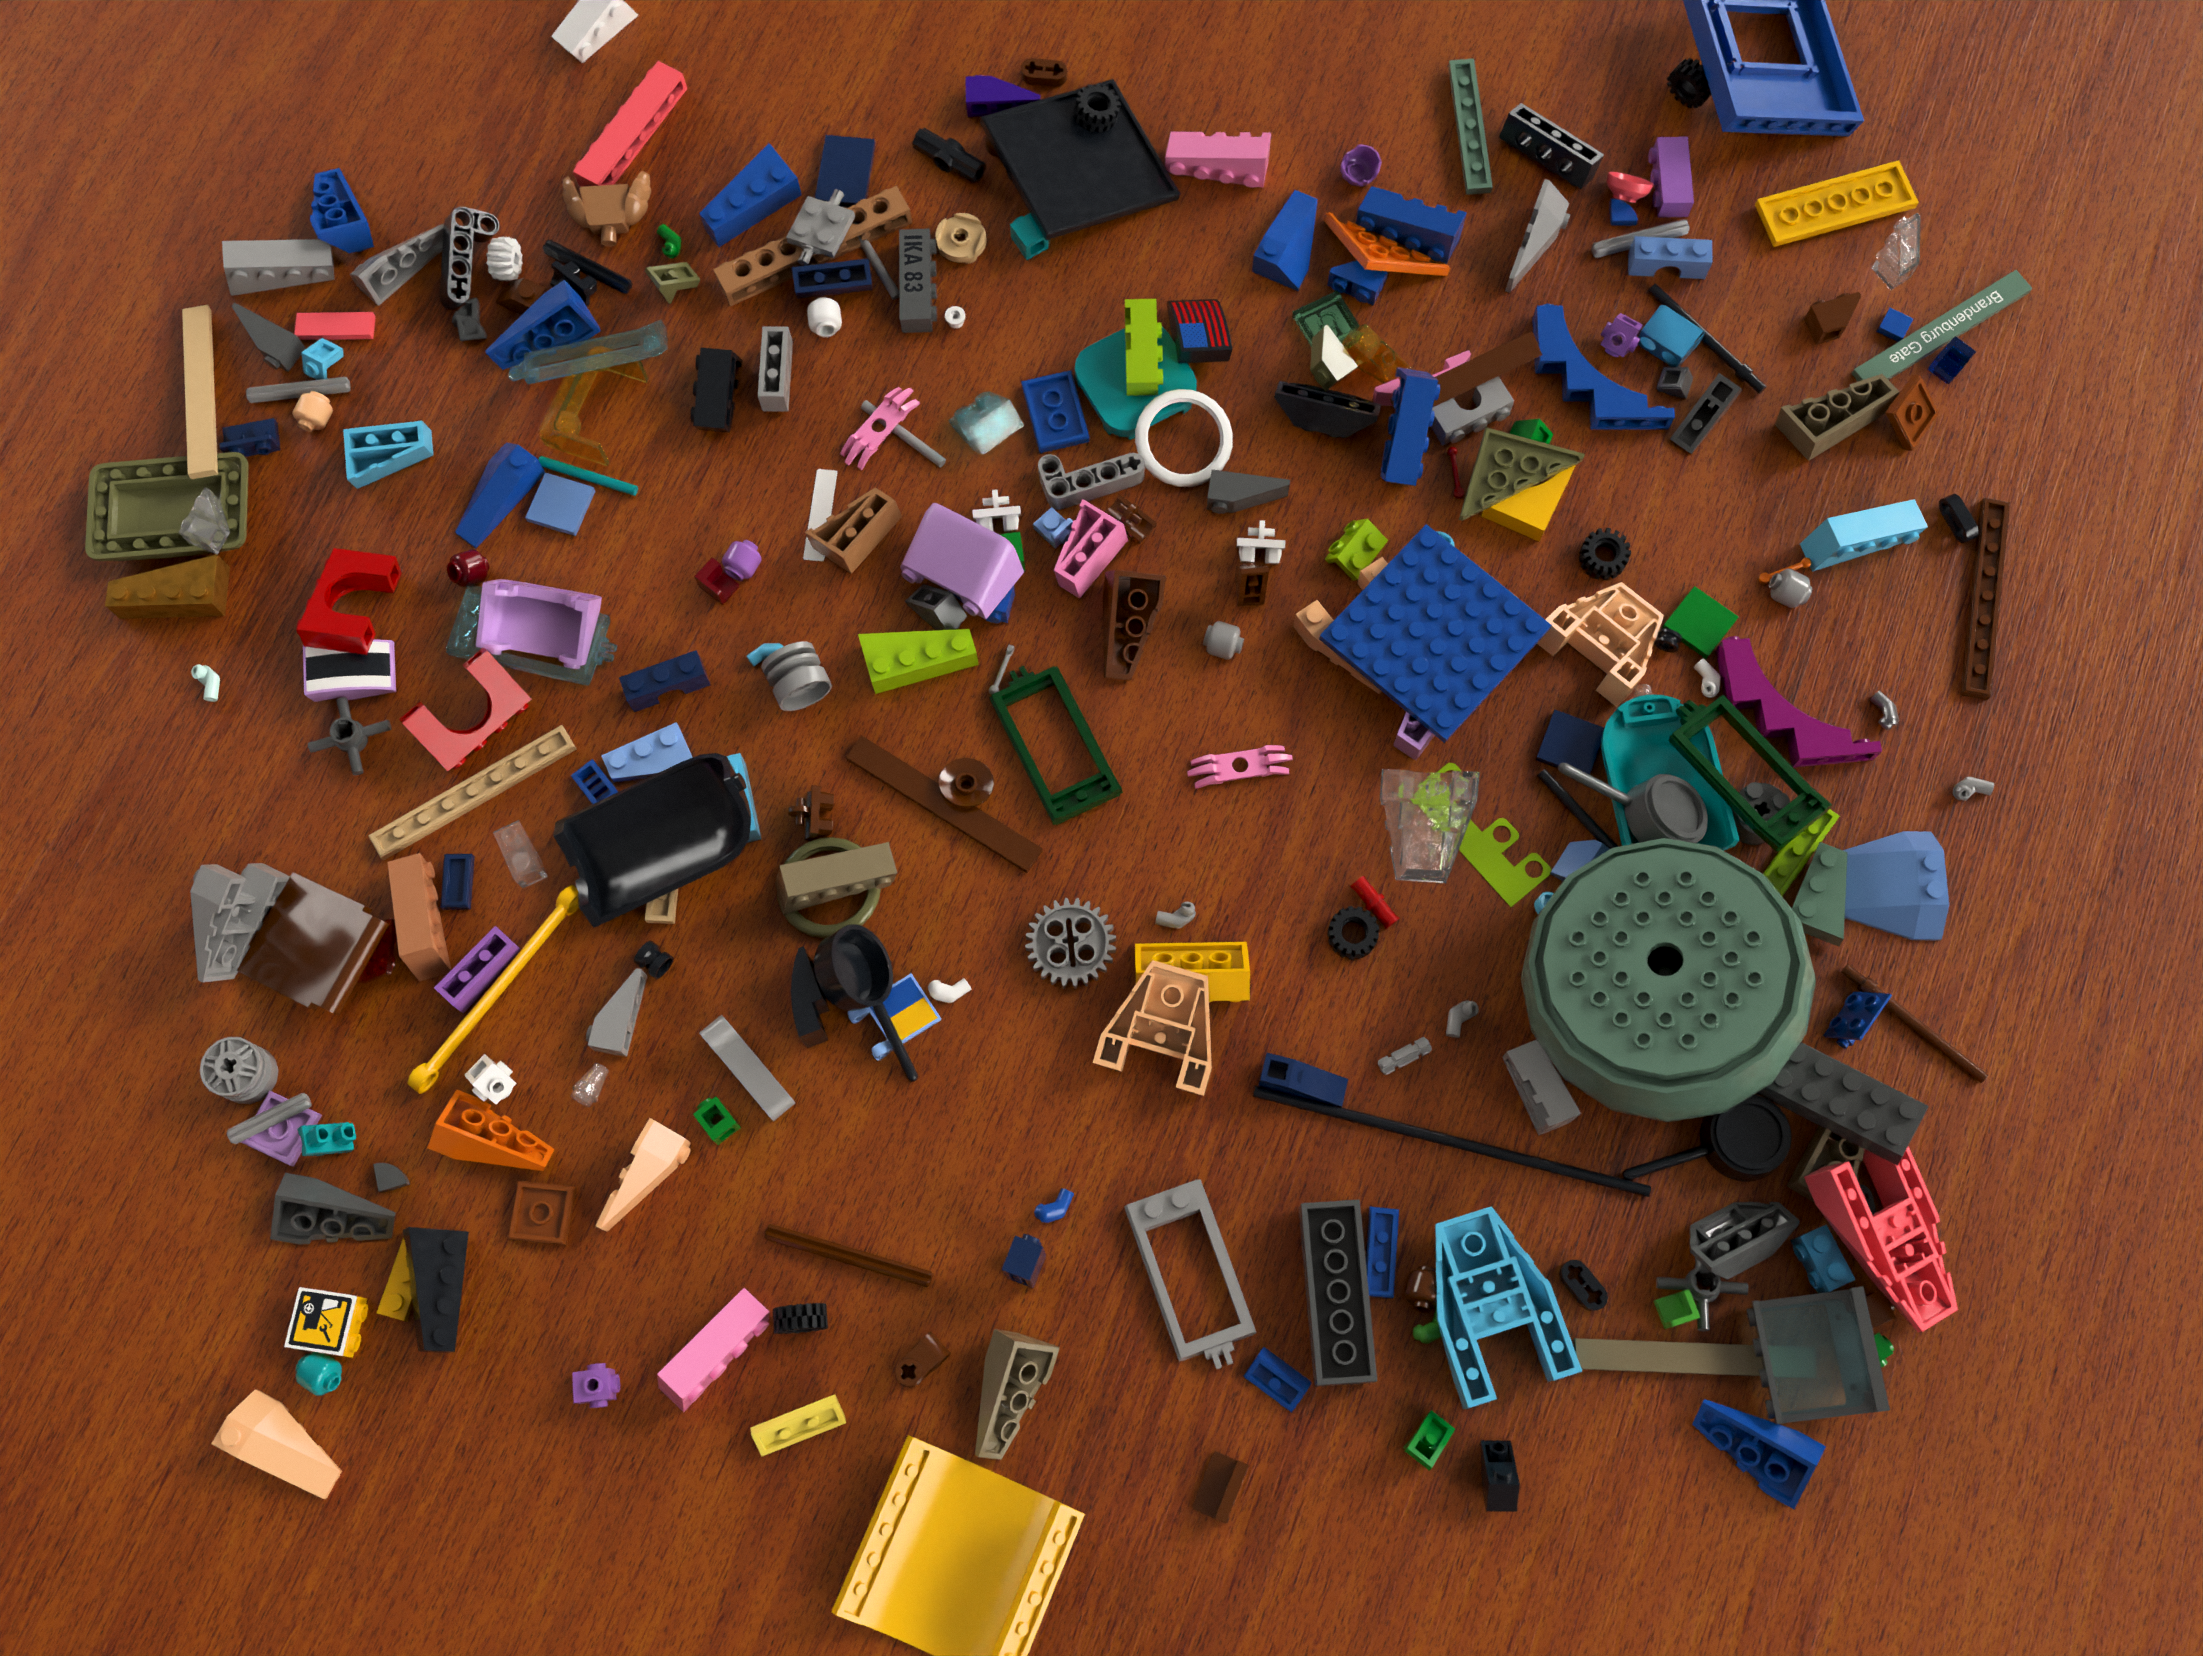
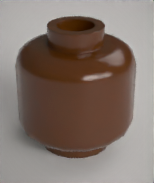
[1405,1266,1437,1313]

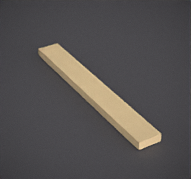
[182,305,218,480]
[368,725,577,860]

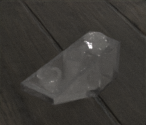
[1871,213,1921,290]

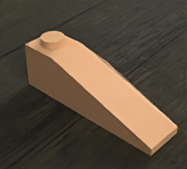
[211,1389,342,1499]

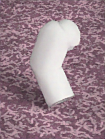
[928,978,972,1003]

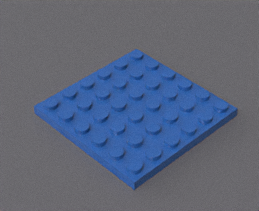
[1319,524,1552,743]

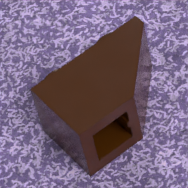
[1804,292,1861,345]

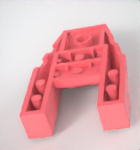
[1804,1146,1958,1332]

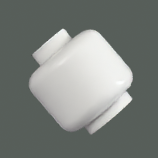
[807,297,842,337]

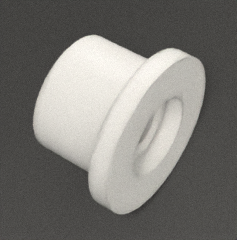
[945,306,965,329]

